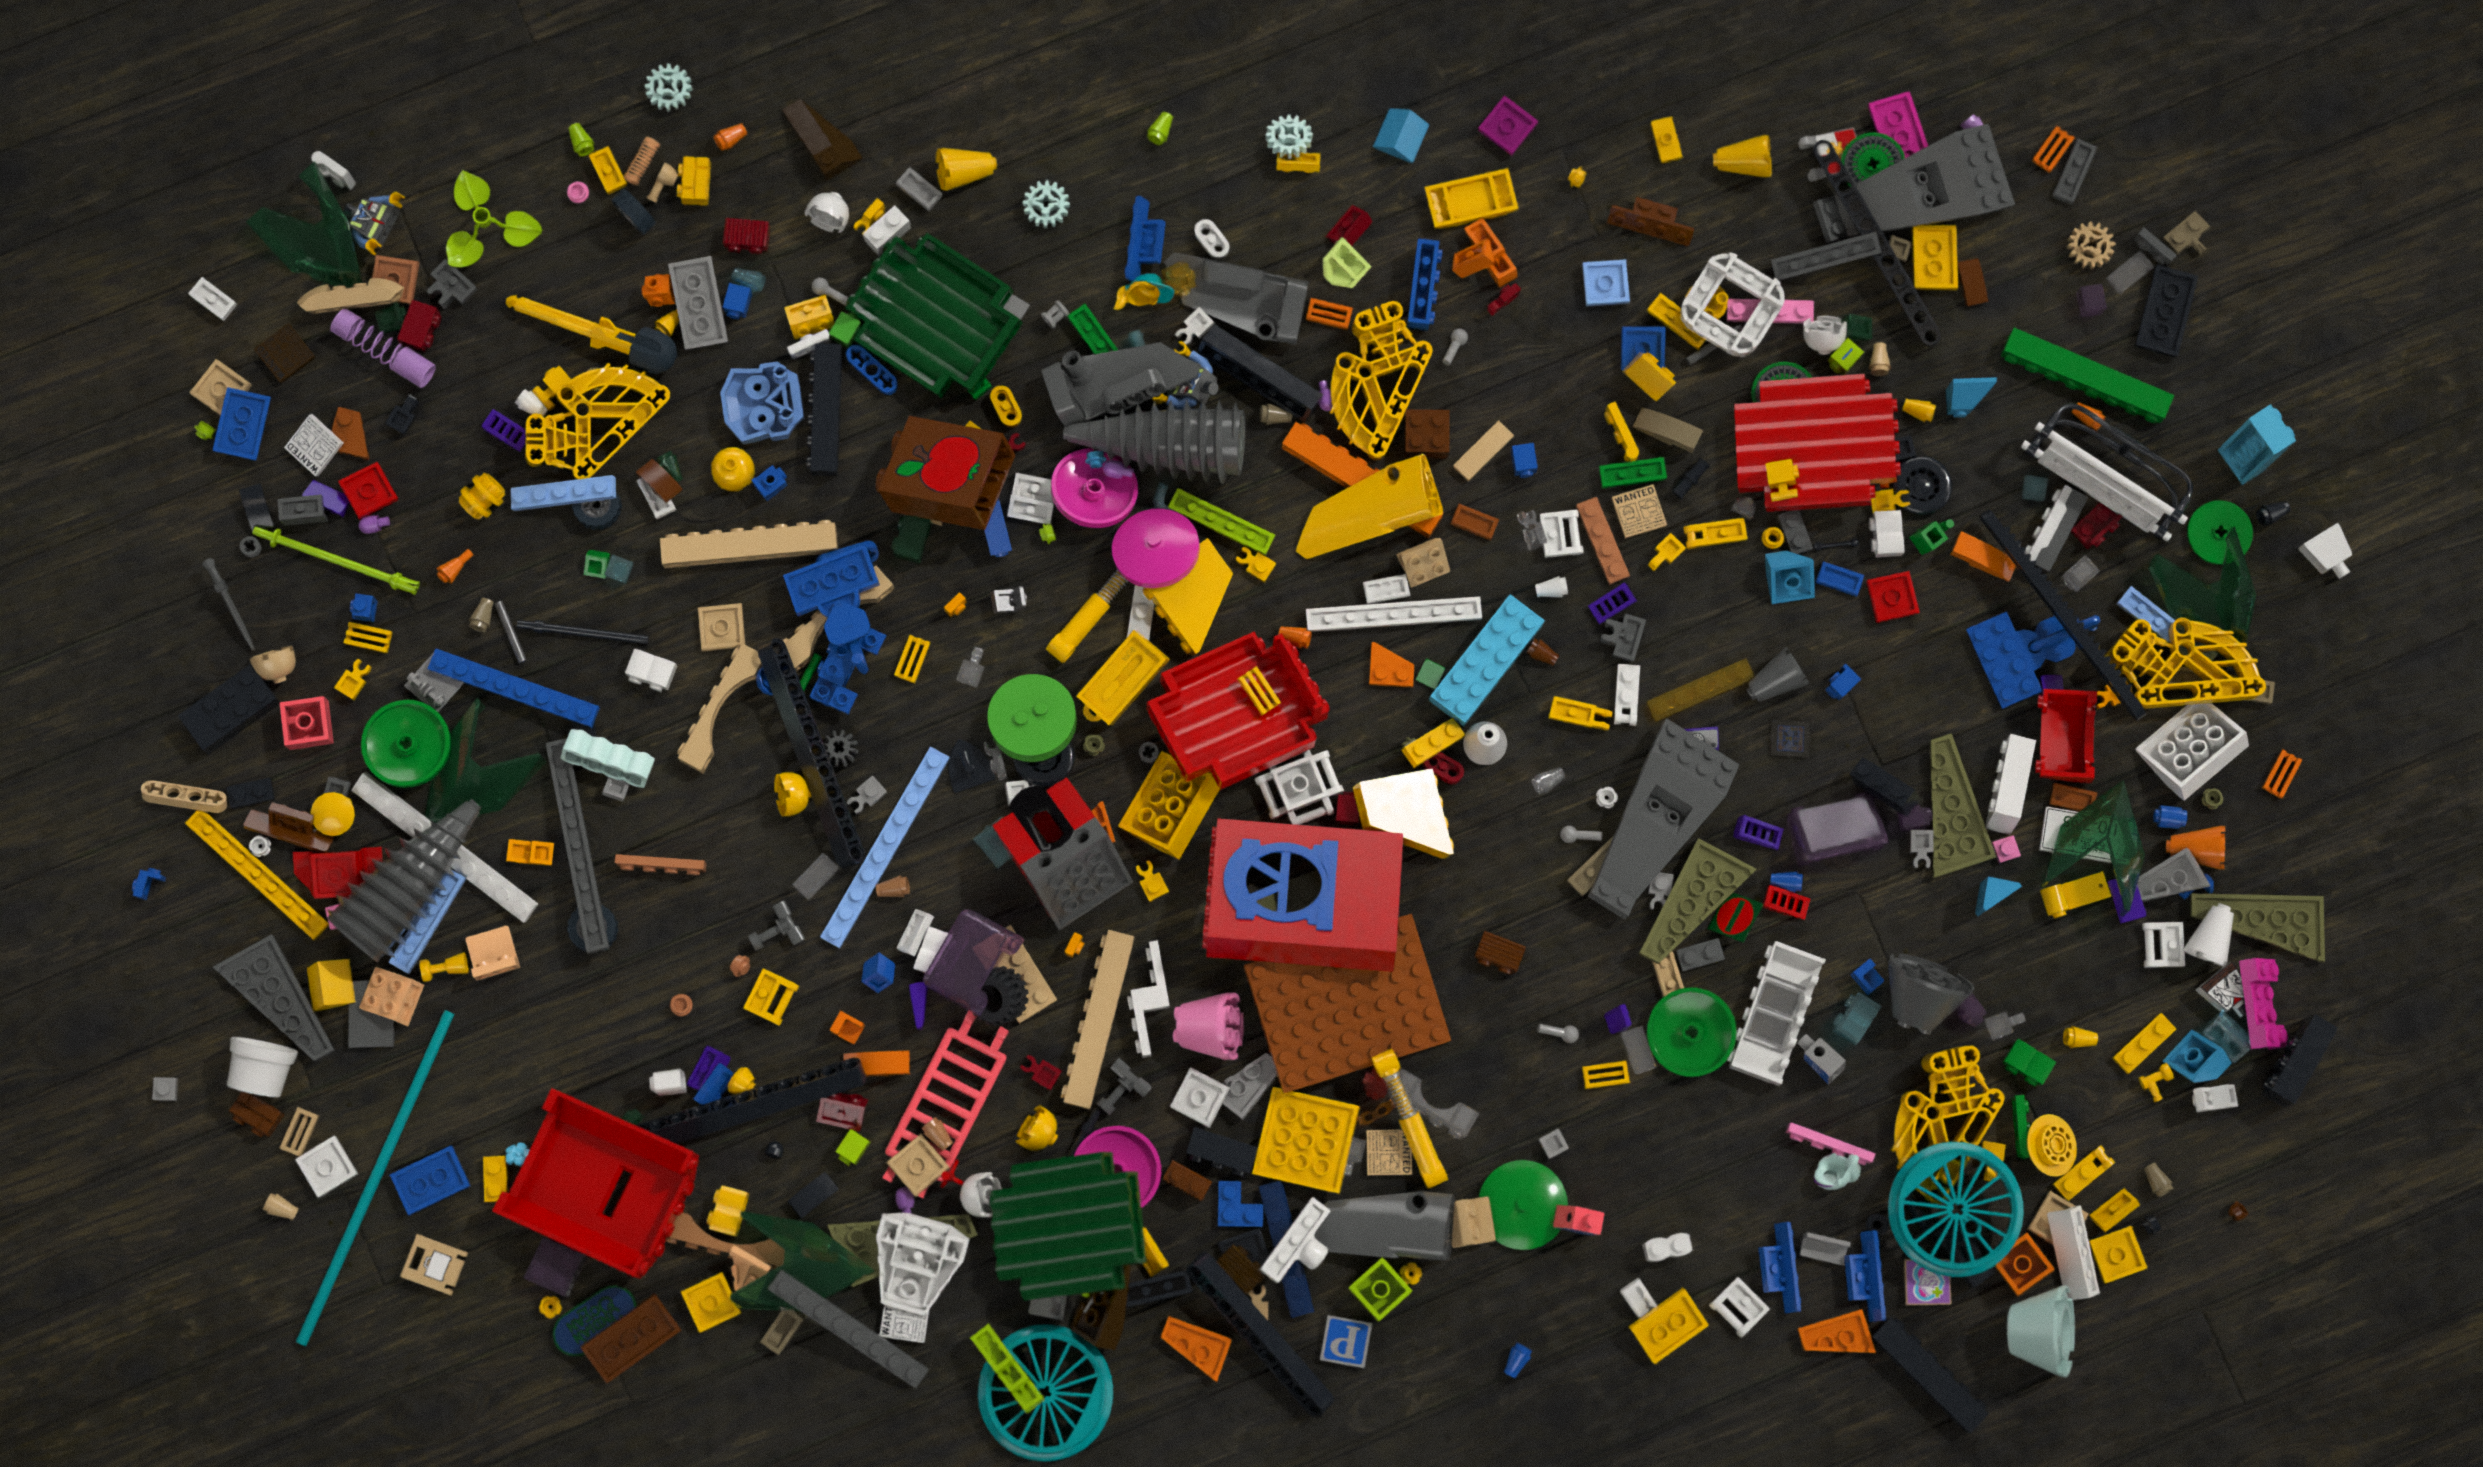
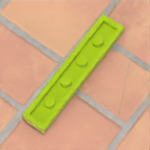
[1168,488,1275,556]

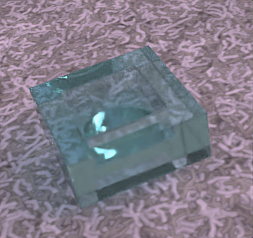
[2022,475,2048,501]
[604,555,634,584]

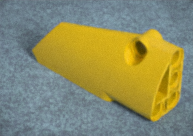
[1296,454,1443,559]

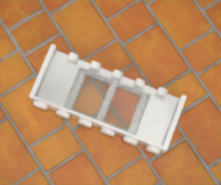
[1727,941,1826,1086]

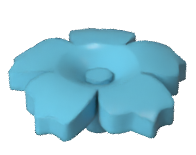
[505,1143,530,1167]

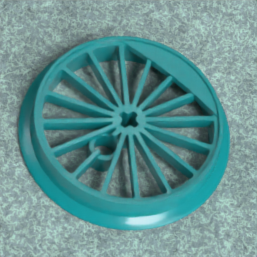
[1888,1142,2023,1277]
[978,1325,1113,1461]

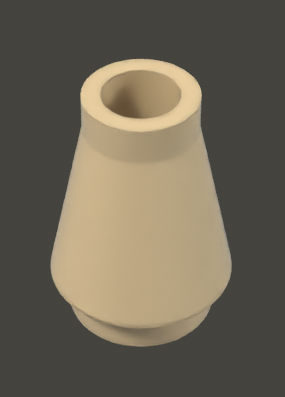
[1869,343,1891,376]
[263,1193,299,1220]

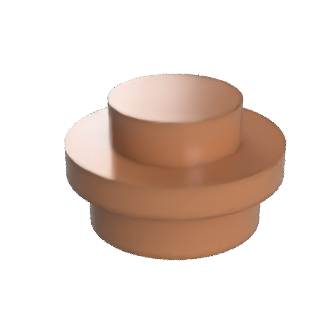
[730,955,750,977]
[670,994,693,1016]

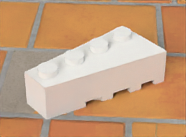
[1985,734,2036,835]

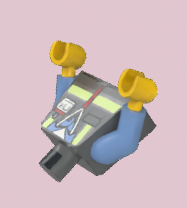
[343,192,405,255]
[1152,341,1218,409]

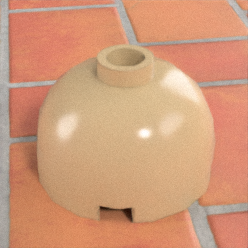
[250,646,296,684]

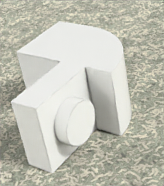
[2192,1085,2238,1112]

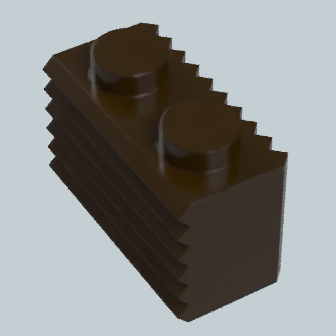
[1216,1245,1265,1296]

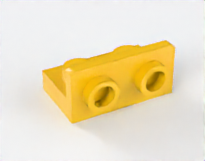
[784,294,835,339]

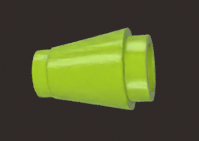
[1147,112,1173,145]
[568,123,594,156]

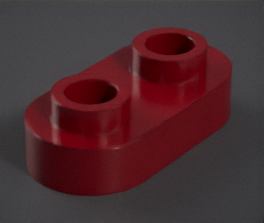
[1422,752,1464,784]

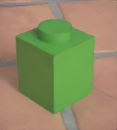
[829,312,861,348]

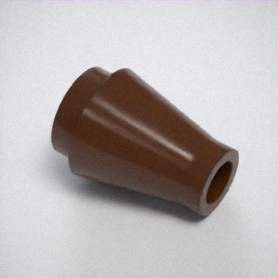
[1525,638,1559,666]

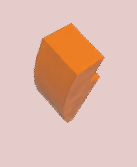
[1464,218,1518,288]
[1950,532,2016,582]
[843,1051,910,1076]

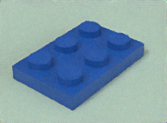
[213,387,271,461]
[390,1145,471,1216]

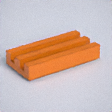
[2032,126,2075,173]
[1306,298,1353,330]
[2262,750,2302,798]

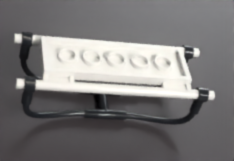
[2021,403,2193,542]

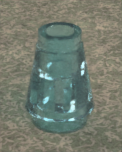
[732,268,766,292]

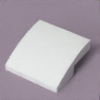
[1007,473,1055,524]

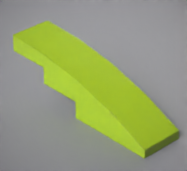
[971,1324,1045,1413]

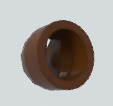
[2228,1201,2248,1221]

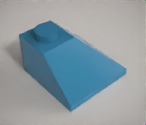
[1946,377,1997,418]
[1765,551,1815,604]
[2162,1029,2232,1083]

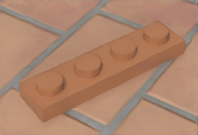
[1576,497,1630,585]
[615,854,707,875]

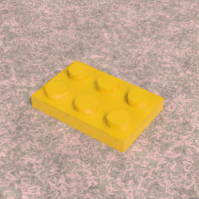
[1912,225,1958,290]
[1629,1288,1709,1364]

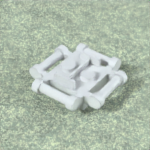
[1255,750,1344,825]

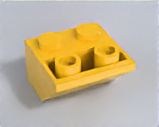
[1622,352,1676,401]

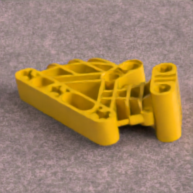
[1330,301,1433,460]
[525,363,670,480]
[2105,617,2266,709]
[1891,1046,2004,1204]

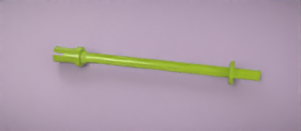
[252,526,420,595]

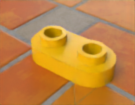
[990,386,1022,428]

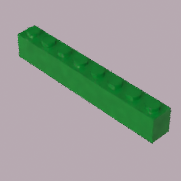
[2001,328,2174,424]

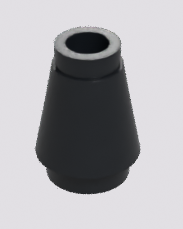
[2256,501,2291,526]

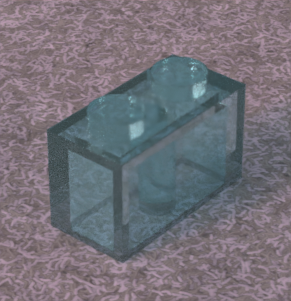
[1832,992,1881,1045]
[2202,1009,2251,1064]

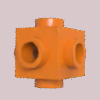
[642,274,676,307]

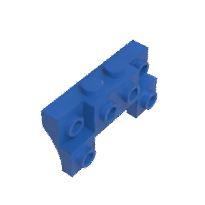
[809,628,887,715]

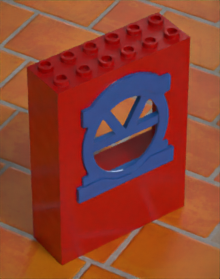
[1202,819,1403,972]

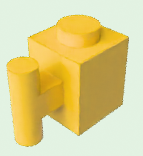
[532,366,573,411]
[1765,459,1799,502]

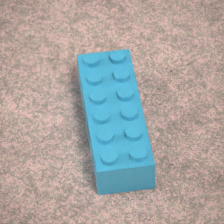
[2218,404,2296,485]
[1429,594,1545,727]

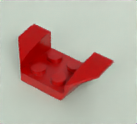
[293,847,383,899]

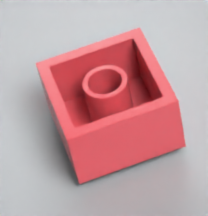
[280,696,334,750]

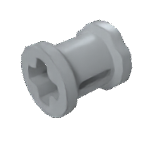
[1041,300,1069,329]

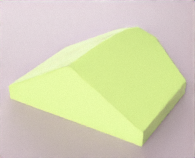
[1322,237,1371,288]

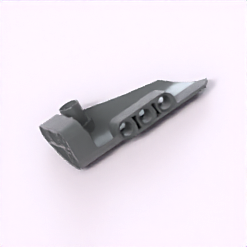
[1164,252,1309,345]
[1041,342,1201,426]
[1314,1190,1455,1261]

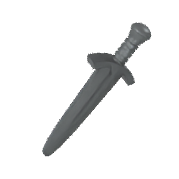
[202,558,255,651]

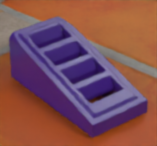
[482,409,526,452]
[1588,582,1637,624]
[1733,815,1784,850]
[909,982,928,1030]
[1605,1004,1632,1034]

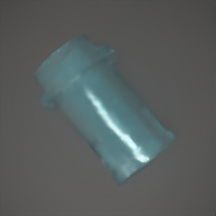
[1128,330,1145,347]

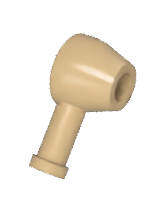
[647,163,678,203]

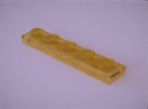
[1646,658,1755,722]

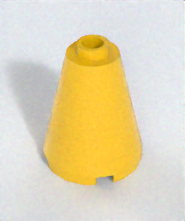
[1713,135,1772,178]
[936,148,997,191]

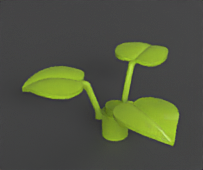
[446,170,542,267]

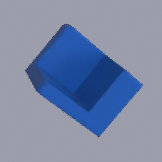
[862,952,895,993]
[1850,959,1884,995]

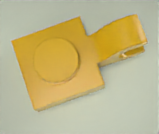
[854,198,885,237]
[1648,533,1686,571]
[1979,1141,2006,1181]

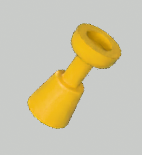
[420,952,469,982]

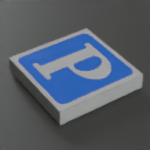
[1320,1315,1372,1368]

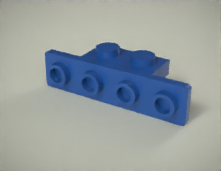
[1125,196,1166,282]
[1758,1222,1801,1313]
[1844,1230,1886,1322]

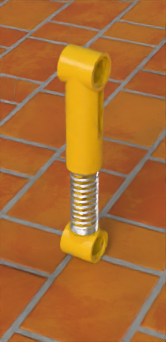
[1046,570,1128,663]
[1371,1048,1448,1189]

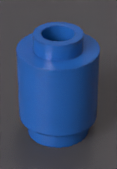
[2153,805,2187,829]

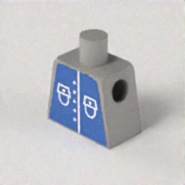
[1797,1034,1846,1085]

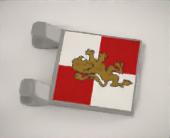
[1798,127,1856,181]

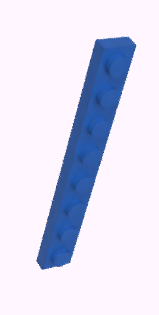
[427,649,600,728]

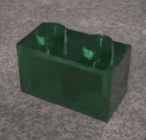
[891,515,932,564]

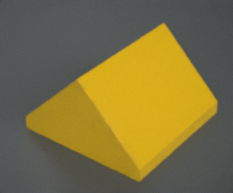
[307,959,356,1012]

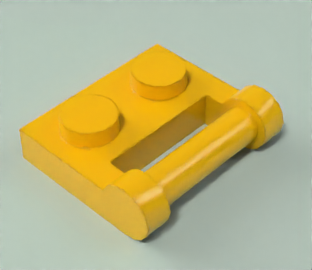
[743,968,799,1026]

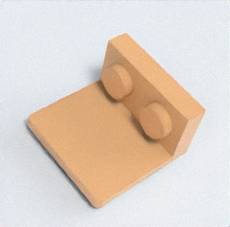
[466,926,520,981]
[360,967,424,1026]

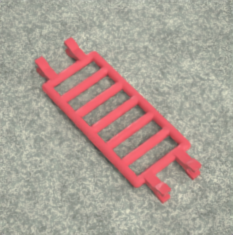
[883,1010,1009,1199]

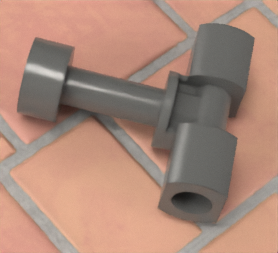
[748,900,806,951]
[1097,1058,1152,1115]

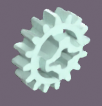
[645,64,693,111]
[1266,115,1313,159]
[1023,180,1070,228]

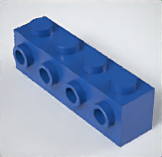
[1407,239,1442,331]

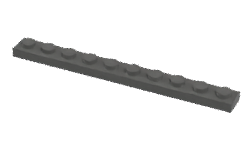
[546,738,610,954]

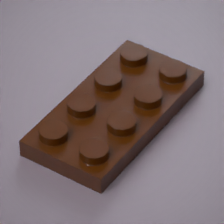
[580,1293,681,1383]

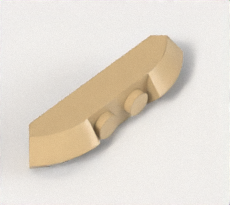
[297,278,404,314]

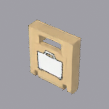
[400,1234,468,1295]

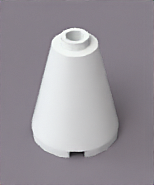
[1463,722,1507,765]
[2183,903,2234,967]

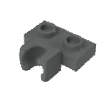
[427,259,478,309]
[1600,614,1646,662]

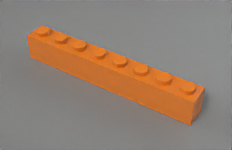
[1282,422,1444,539]

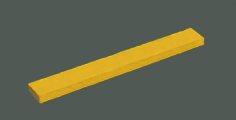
[185,810,329,940]

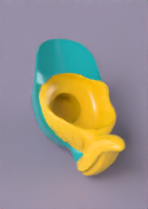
[1114,273,1174,310]

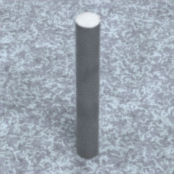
[494,601,527,664]

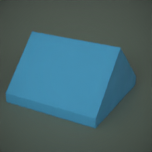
[1373,108,1429,164]
[1975,877,2022,916]

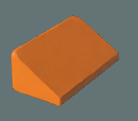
[1452,239,1494,278]

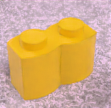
[707,1186,749,1237]

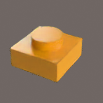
[944,592,967,617]
[1065,932,1085,958]

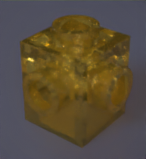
[1161,262,1196,297]

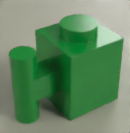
[1909,519,1954,555]

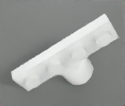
[1259,1197,1330,1283]

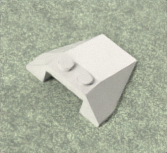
[876,1213,969,1316]

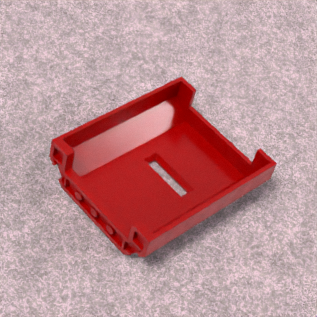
[492,1088,699,1279]

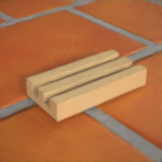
[280,1107,319,1157]

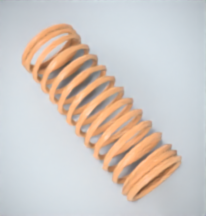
[623,137,660,186]

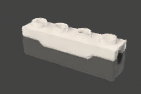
[2026,485,2088,575]

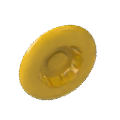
[2027,1114,2077,1176]

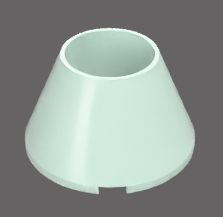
[2007,1286,2075,1377]

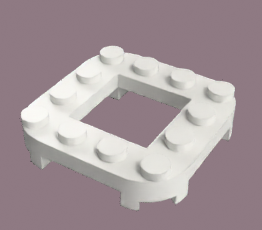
[1680,253,1785,357]

